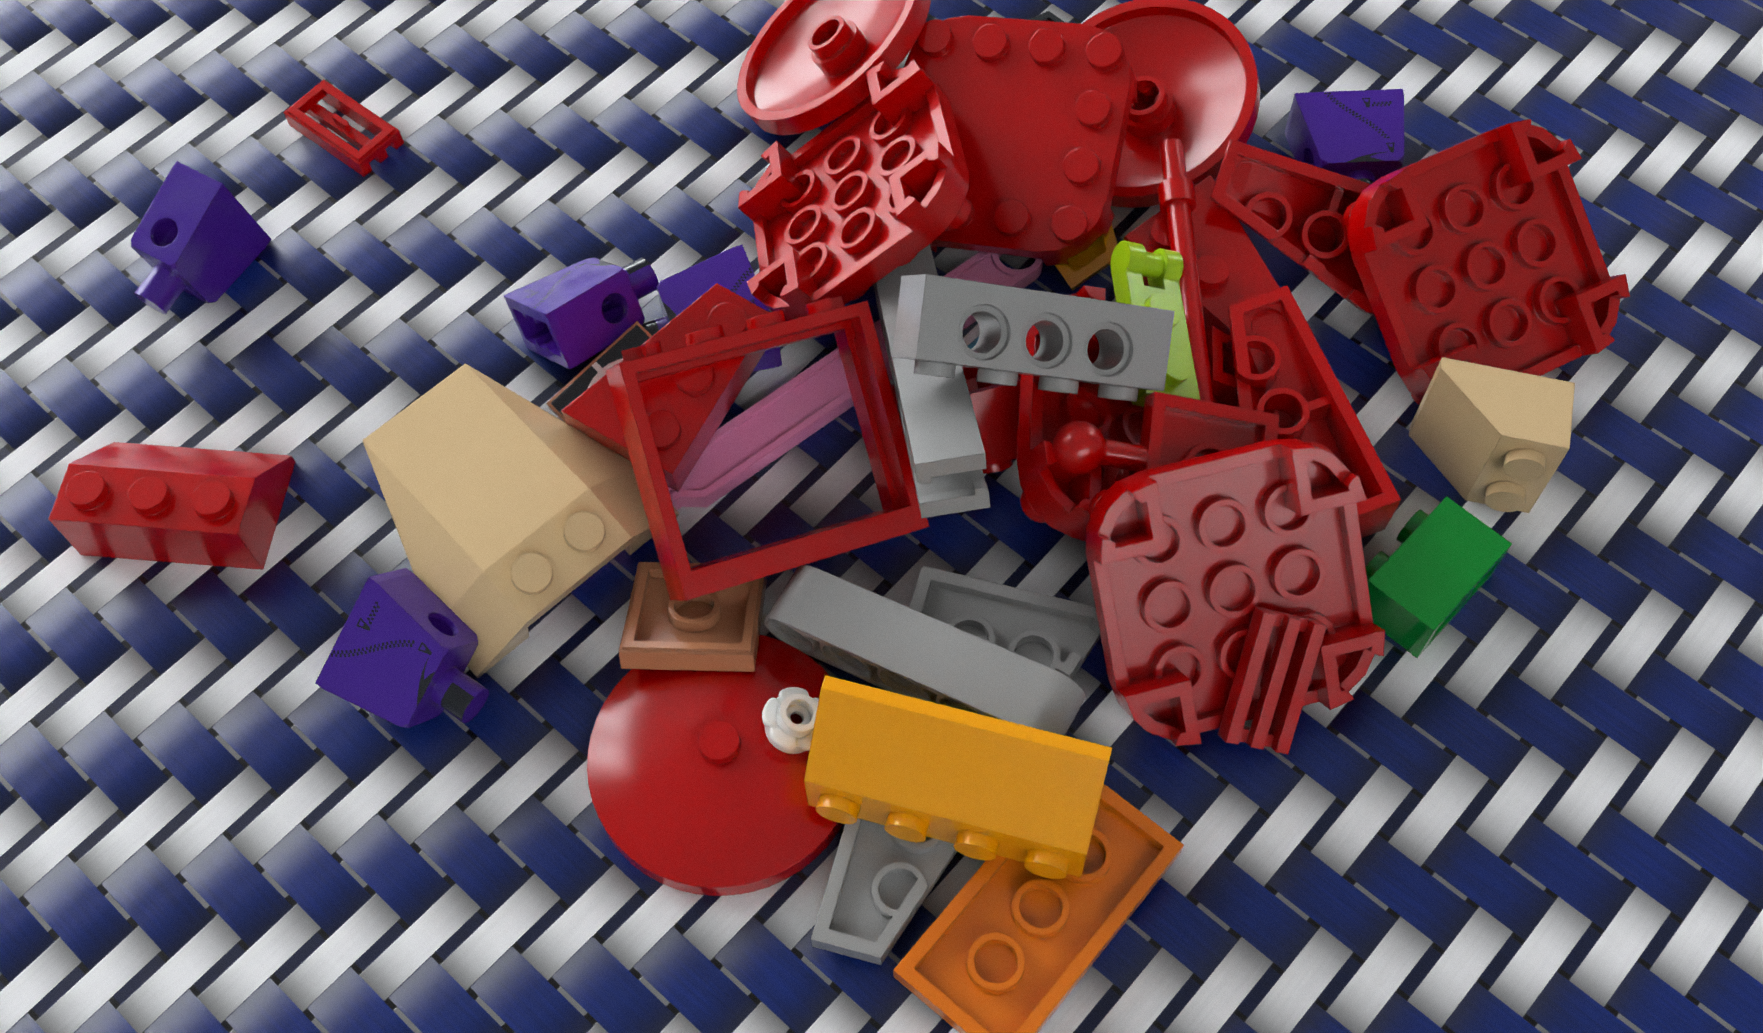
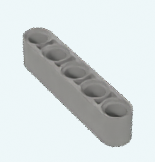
[764,565,1086,736]

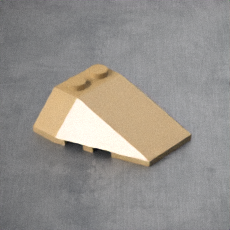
[362,363,679,678]

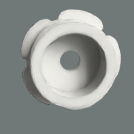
[762,687,819,754]

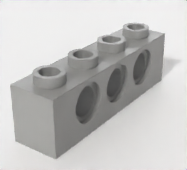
[892,274,1175,402]

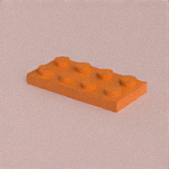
[893,784,1184,1033]

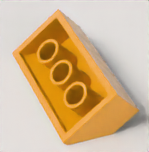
[804,675,1112,879]

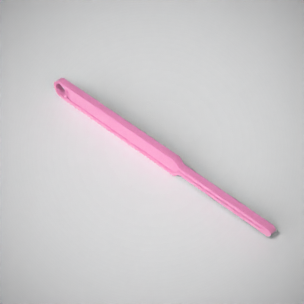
[668,252,1043,510]

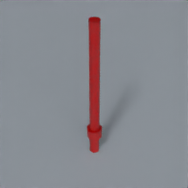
[1157,138,1214,402]

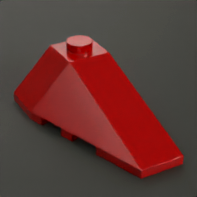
[1210,139,1375,316]
[1228,285,1401,538]

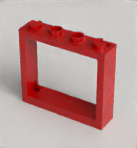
[605,296,929,601]

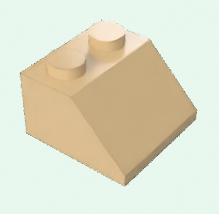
[1409,357,1575,513]

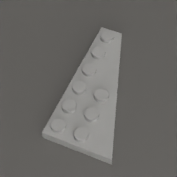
[811,566,1101,965]

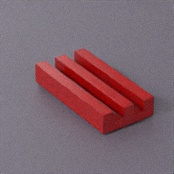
[283,79,404,177]
[1217,606,1327,755]

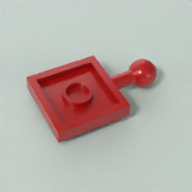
[1053,391,1279,475]

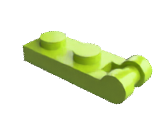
[1110,241,1200,407]

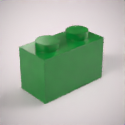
[1365,496,1512,658]

